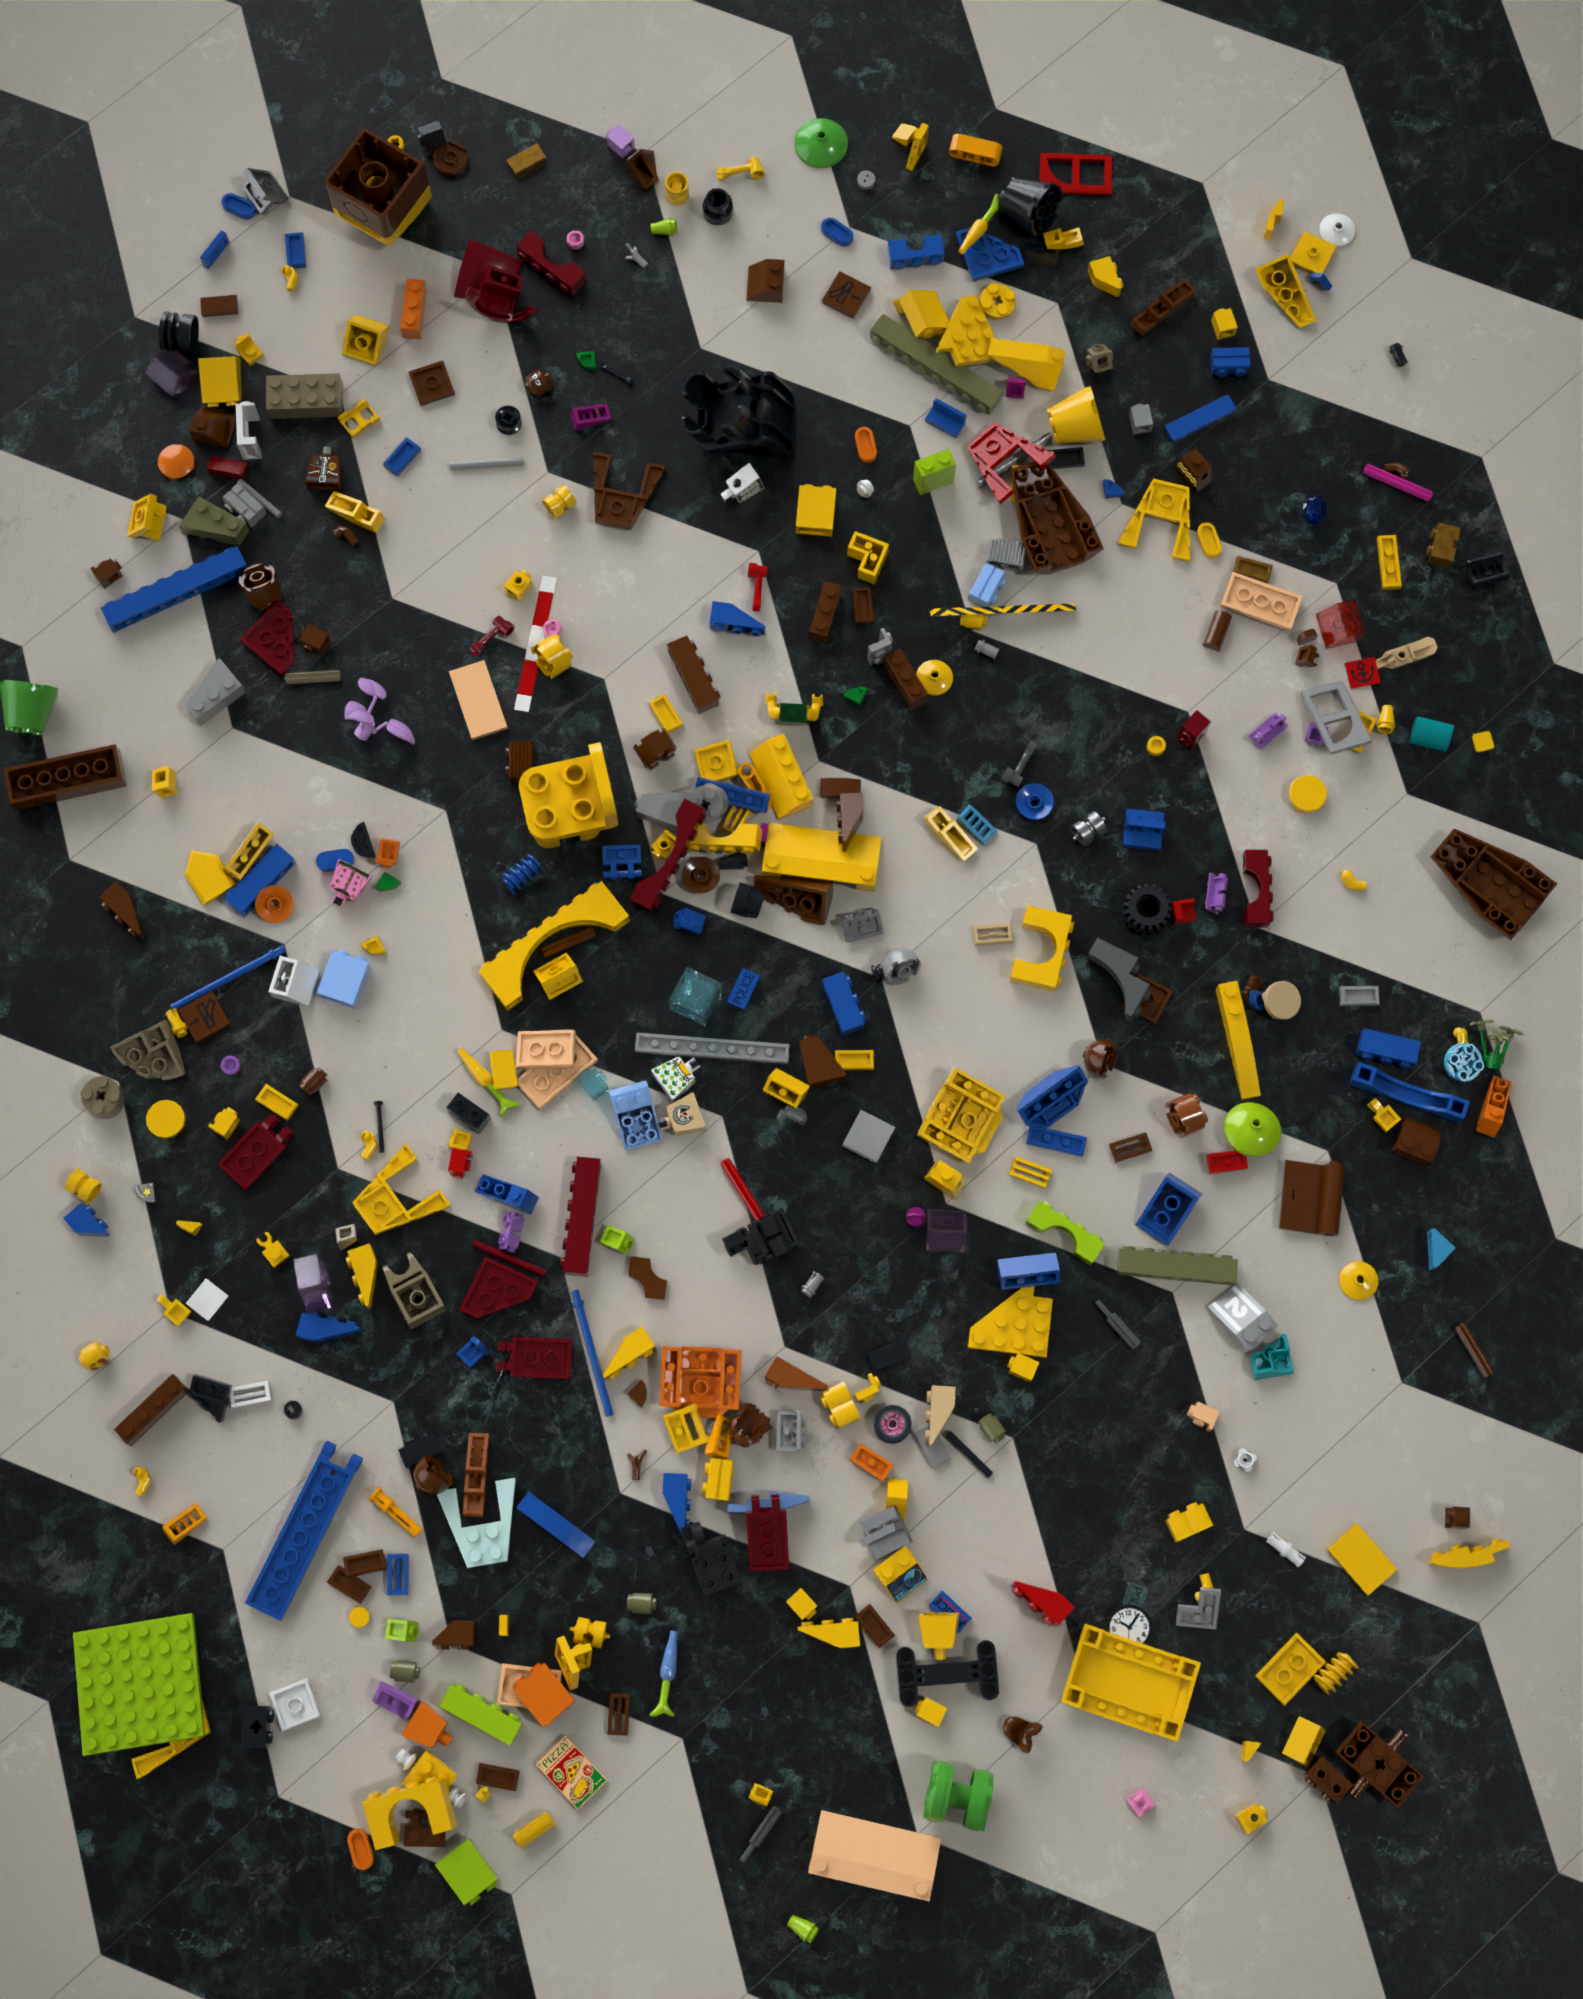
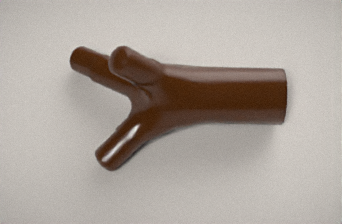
[627,1449,647,1480]

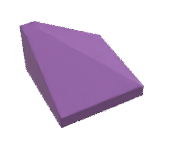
[1305,723,1328,746]

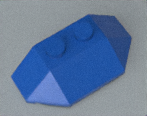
[1016,1065,1088,1128]

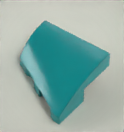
[1251,1334,1294,1380]

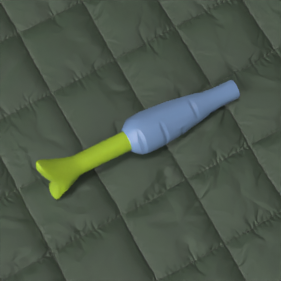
[649,1630,678,1717]

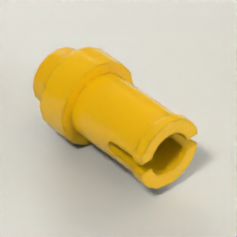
[165,1008,188,1038]

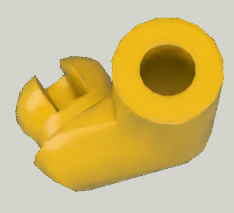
[281,265,299,292]
[1341,870,1366,891]
[361,1131,377,1161]
[133,1466,151,1497]
[1195,1573,1213,1602]

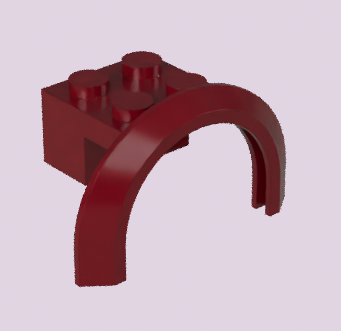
[465,265,539,322]

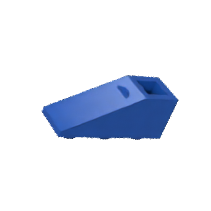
[710,601,766,637]
[475,1174,539,1215]
[296,1311,362,1343]
[663,1473,692,1536]

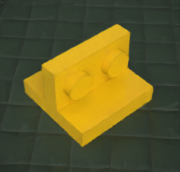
[127,494,167,542]
[533,953,583,1000]
[555,1636,592,1691]

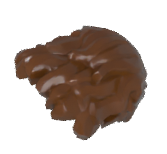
[729,1403,772,1447]

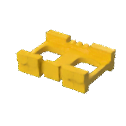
[337,398,380,439]

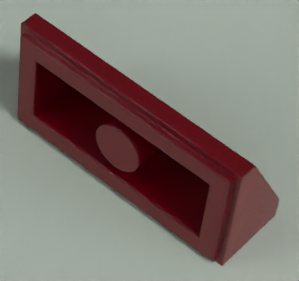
[207,456,249,480]

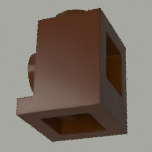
[90,558,123,589]
[1445,1506,1470,1530]

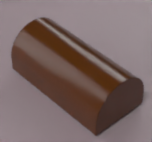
[1202,610,1232,652]

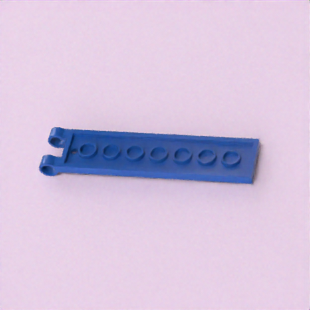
[245,1441,363,1621]

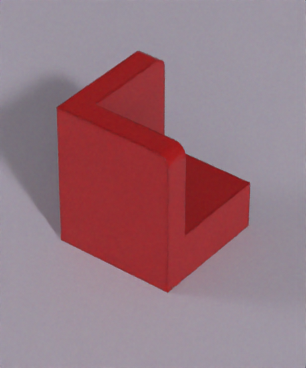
[1171,898,1196,925]

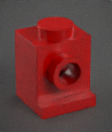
[448,1148,473,1179]

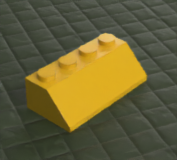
[749,733,814,820]

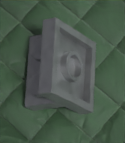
[242,168,289,214]
[860,1505,913,1559]

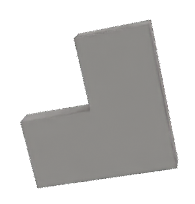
[1176,1587,1221,1630]

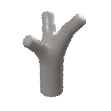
[625,243,648,269]

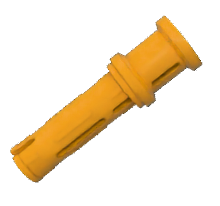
[368,1487,423,1538]

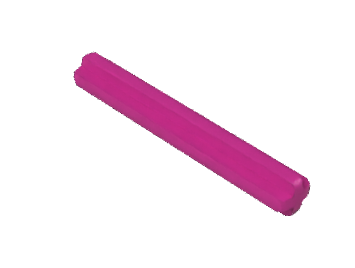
[1363,464,1433,501]

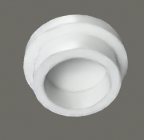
[857,480,874,498]

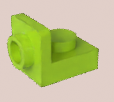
[600,1225,634,1255]
[385,1618,419,1643]

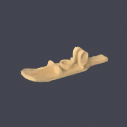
[1376,637,1438,669]

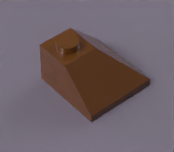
[189,406,236,448]

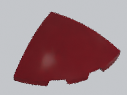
[454,240,522,299]

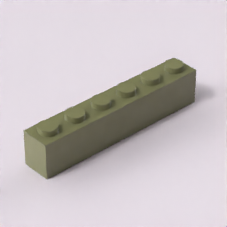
[1117,1246,1238,1286]

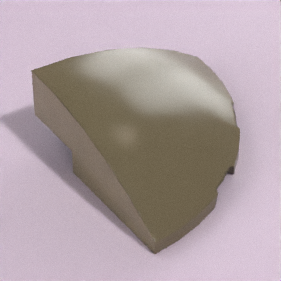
[110,1020,185,1080]

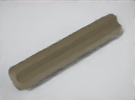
[285,670,341,684]

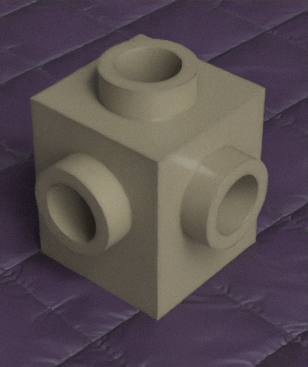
[1086,344,1113,373]

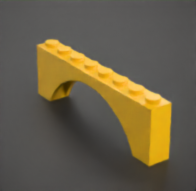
[479,881,630,1011]

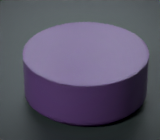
[221,1056,241,1075]

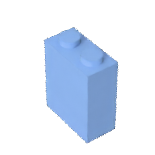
[317,950,371,1009]

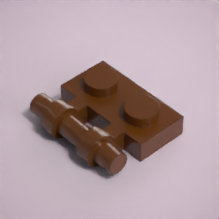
[404,1808,446,1847]

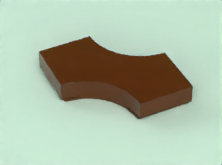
[628,1256,667,1301]

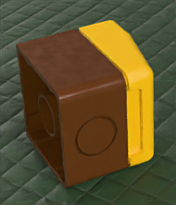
[325,127,432,246]

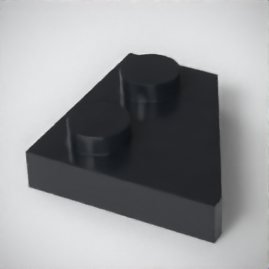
[188,1374,232,1423]

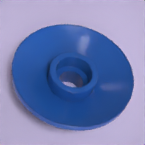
[1016,783,1054,820]

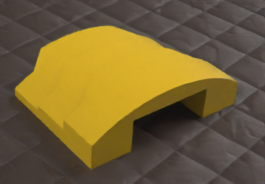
[917,1067,1006,1164]

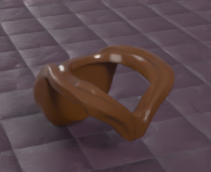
[1003,1716,1043,1753]

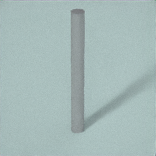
[450,457,524,470]

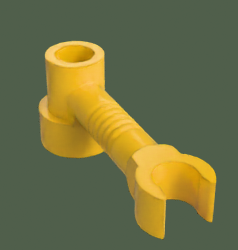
[716,157,765,180]

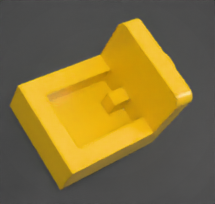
[854,1373,881,1404]

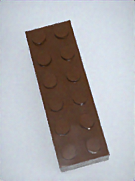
[3,744,127,811]

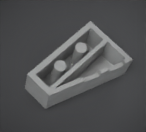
[185,658,245,726]

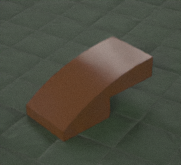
[820,778,861,798]

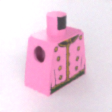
[329,859,373,907]

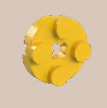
[979,283,1016,320]

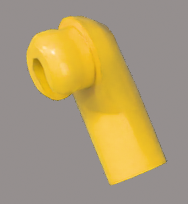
[1453,1027,1469,1044]

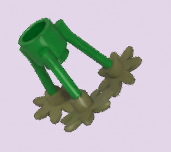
[1469,1020,1524,1069]

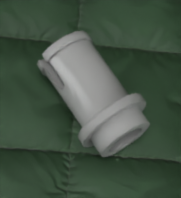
[975,640,999,660]
[801,1272,824,1298]

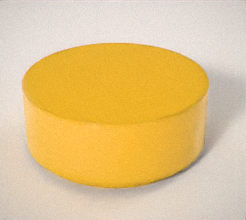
[1147,736,1166,756]
[349,1607,370,1628]

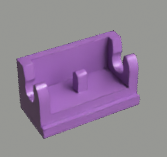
[372,1681,419,1721]

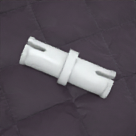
[1266,1532,1306,1567]

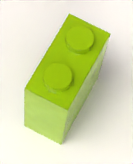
[913,448,956,495]
[435,1838,499,1905]

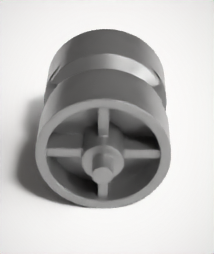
[1071,811,1107,846]

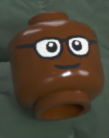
[525,369,553,397]

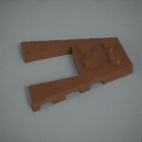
[593,452,665,530]

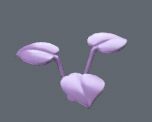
[345,677,415,745]

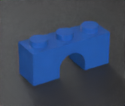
[887,234,945,270]

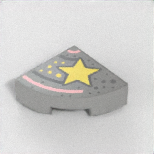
[133,1183,156,1203]

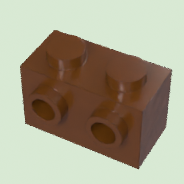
[1303,1756,1353,1804]

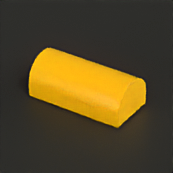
[513,1810,556,1849]

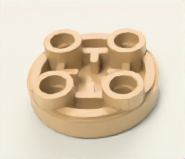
[1262,981,1301,1020]

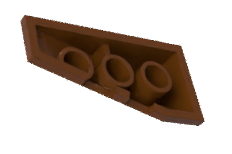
[754,875,833,925]

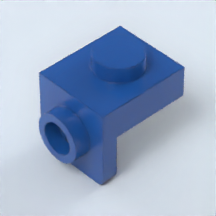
[673,908,706,934]

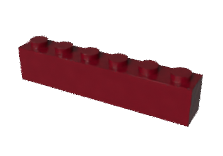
[560,1156,601,1277]

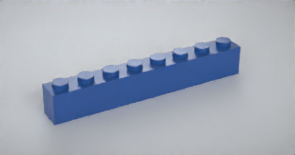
[101,546,248,633]

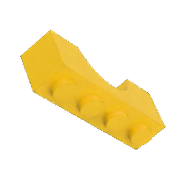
[687,823,763,854]

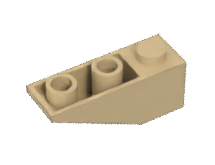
[925,1385,956,1448]

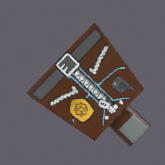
[305,447,342,491]

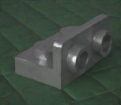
[840,907,884,943]

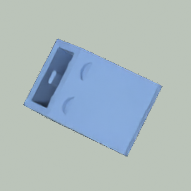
[609,1081,662,1150]

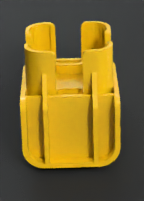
[519,742,618,848]

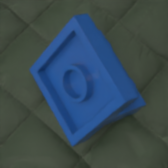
[1123,809,1165,851]

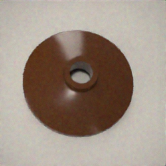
[682,857,720,894]

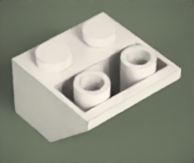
[268,956,320,1007]

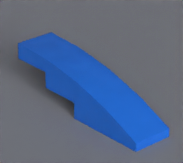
[517,1491,595,1558]

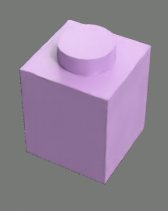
[606,125,635,158]

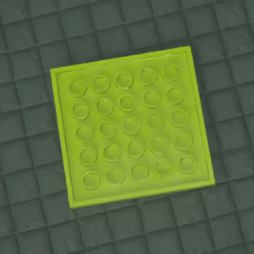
[73,1613,205,1756]

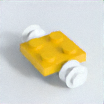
[395,1748,466,1810]

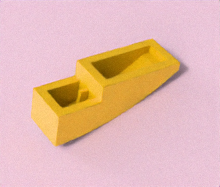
[325,491,386,533]
[923,806,978,861]

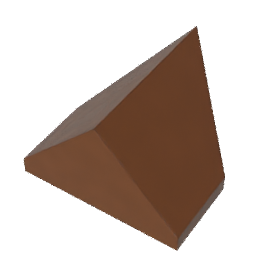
[626,149,659,190]

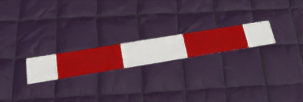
[514,575,557,712]

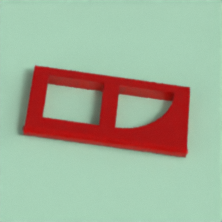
[1040,153,1112,196]

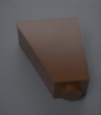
[799,1035,848,1088]

